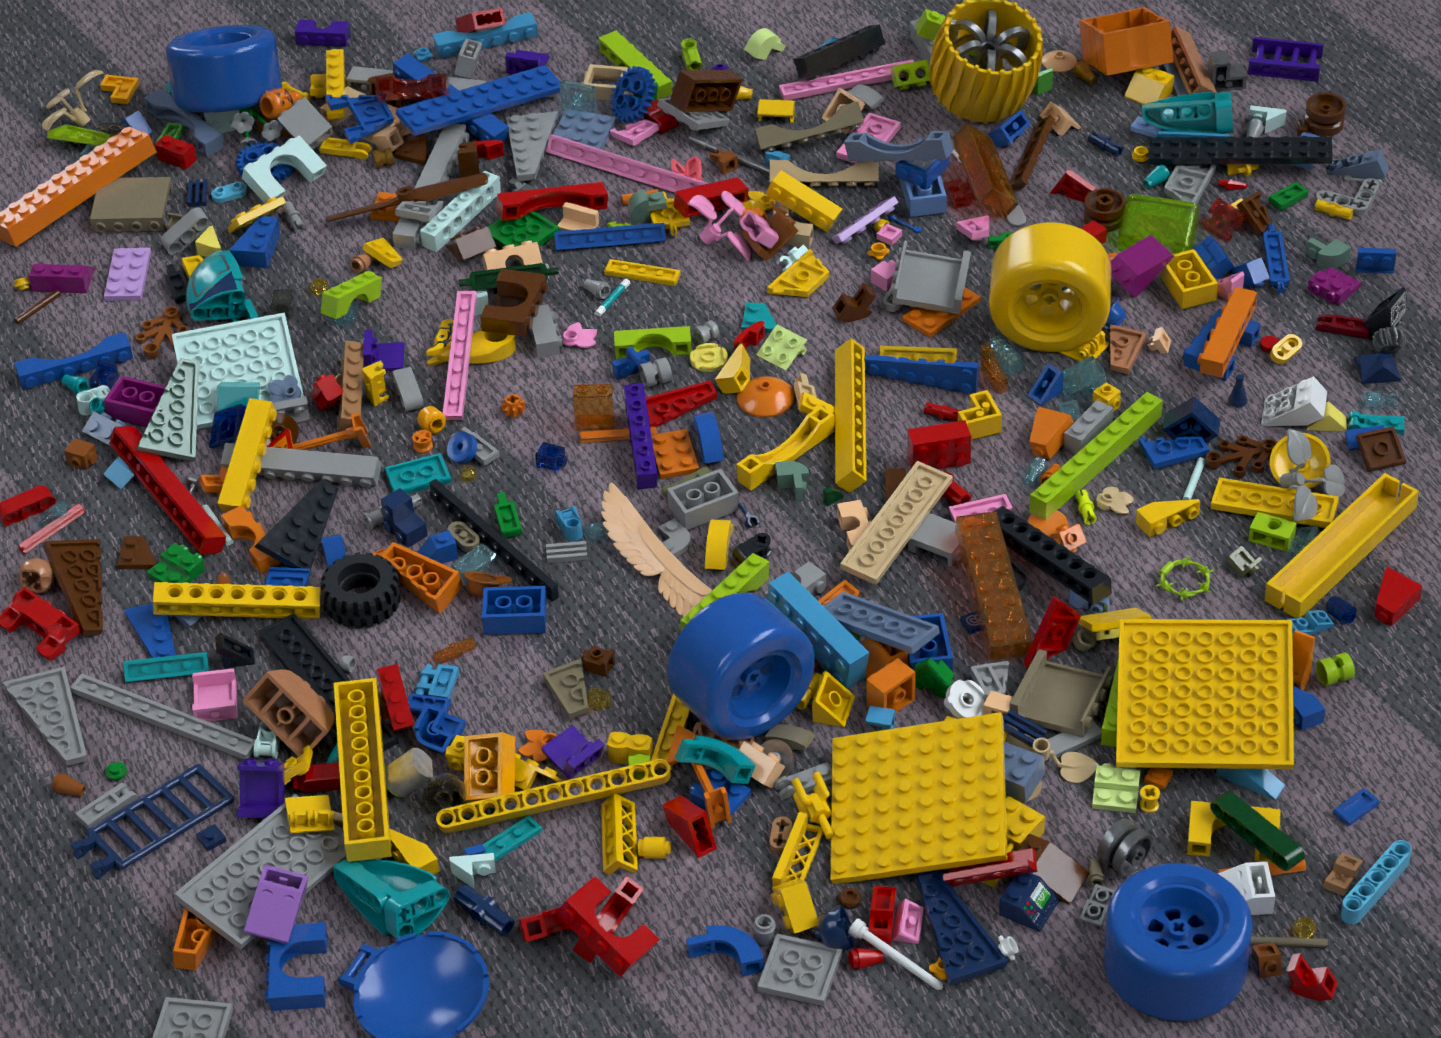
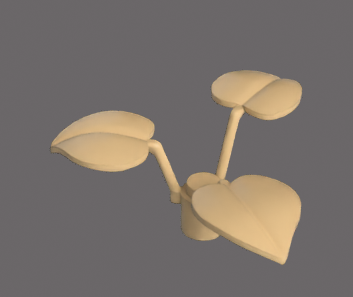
[42,70,104,132]
[1007,725,1099,803]

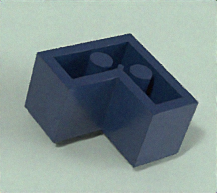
[1162,396,1220,443]
[381,488,428,548]

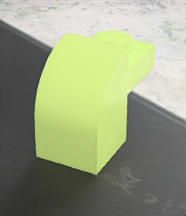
[744,28,786,60]

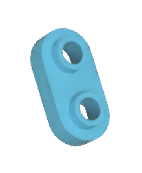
[211,182,247,203]

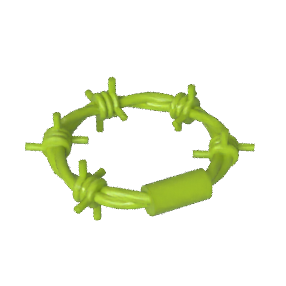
[1156,556,1214,601]

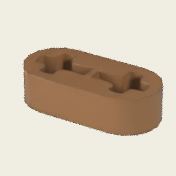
[770,817,792,855]

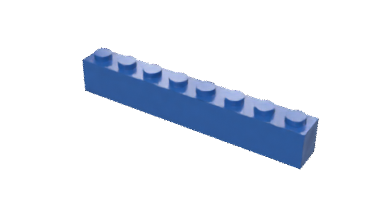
[393,53,509,142]

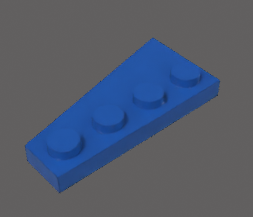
[124,603,176,658]

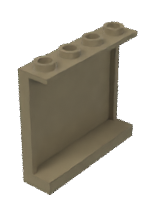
[90,177,173,233]
[1010,649,1114,737]

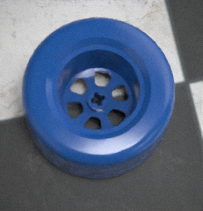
[166,25,282,113]
[668,593,815,740]
[1103,863,1253,1021]

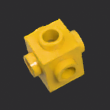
[1092,382,1121,412]
[445,735,465,771]

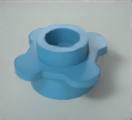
[413,47,433,62]

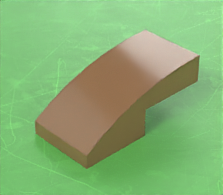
[1323,852,1363,896]

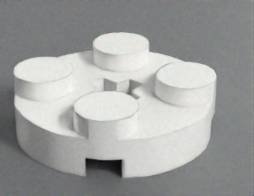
[944,680,985,719]

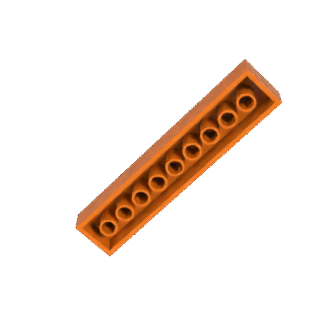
[0,127,156,247]

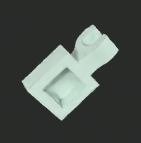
[776,244,808,272]

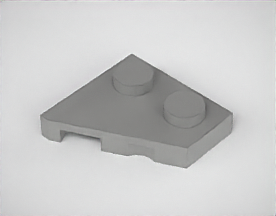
[969,661,1009,702]

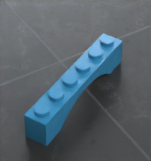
[433,12,538,59]

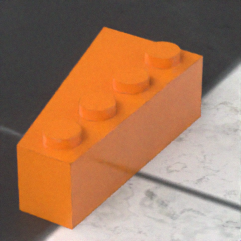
[382,542,463,614]
[173,908,218,971]

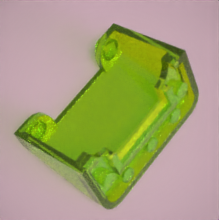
[1117,194,1199,254]

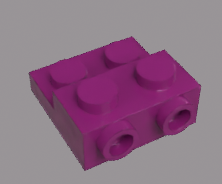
[1308,267,1361,306]

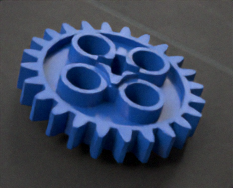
[610,66,657,123]
[236,141,293,184]

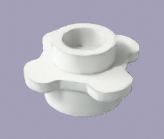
[998,935,1018,961]

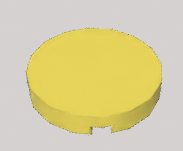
[690,343,728,372]
[1095,628,1119,640]

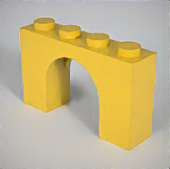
[1187,801,1281,862]

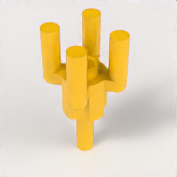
[792,772,834,839]

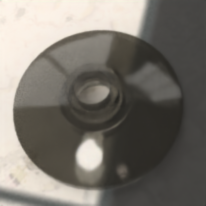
[98,123,133,137]

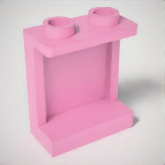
[192,669,238,722]

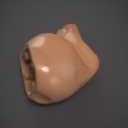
[19,558,55,593]

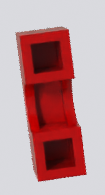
[376,663,414,732]
[517,906,571,942]

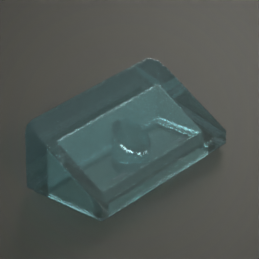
[1286,526,1321,558]

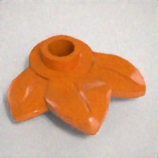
[518,730,557,762]

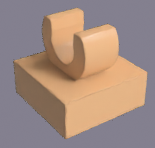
[1147,327,1171,354]

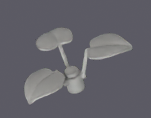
[1280,430,1345,521]

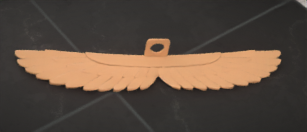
[601,483,712,617]

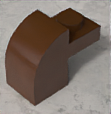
[832,283,876,322]

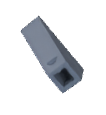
[1327,149,1389,180]

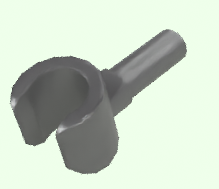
[187,474,200,495]

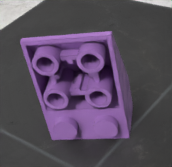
[244,865,308,944]

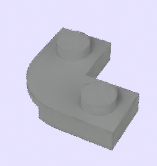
[658,518,691,557]

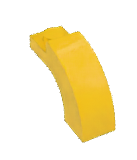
[705,519,733,570]

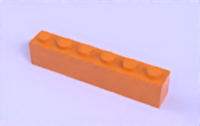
[1198,287,1258,378]

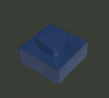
[196,824,227,852]

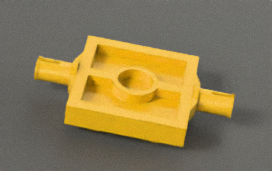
[649,192,690,236]

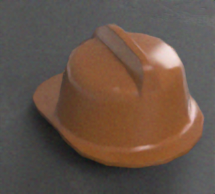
[464,571,512,598]

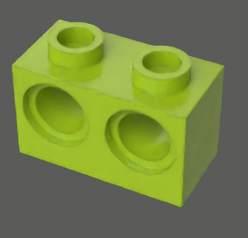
[890,60,930,90]

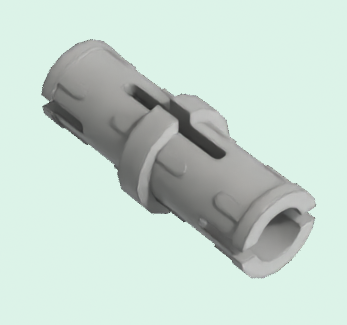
[282,201,305,232]

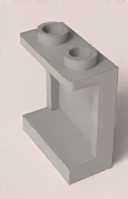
[277,97,334,150]
[908,513,972,567]

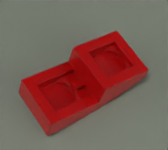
[465,140,504,160]
[734,321,765,351]

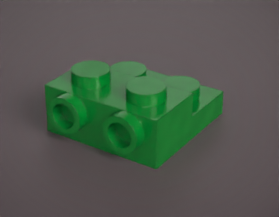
[147,543,205,583]

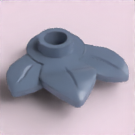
[267,375,301,403]

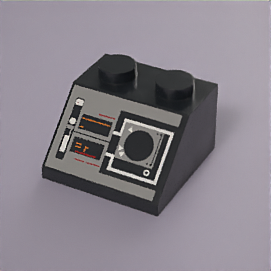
[1363,287,1406,336]

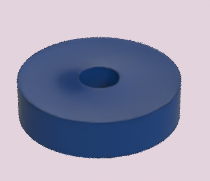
[447,431,477,464]

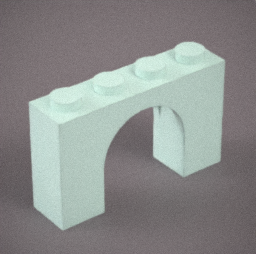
[242,135,327,203]

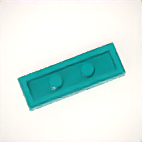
[483,815,542,862]

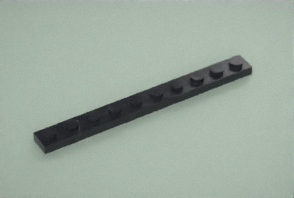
[429,479,559,602]

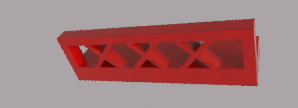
[943,848,1037,887]

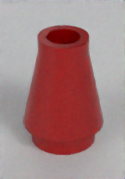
[848,948,883,970]

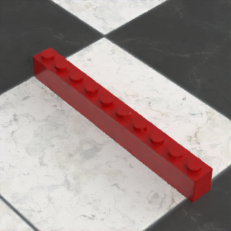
[109,426,226,554]

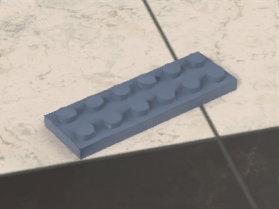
[824,592,940,654]

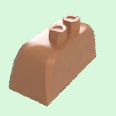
[243,669,334,757]

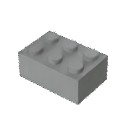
[667,469,740,530]

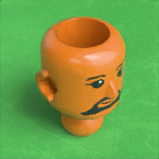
[260,88,302,119]

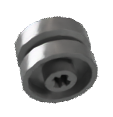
[1097,818,1153,877]

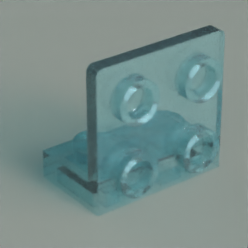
[1062,356,1106,399]

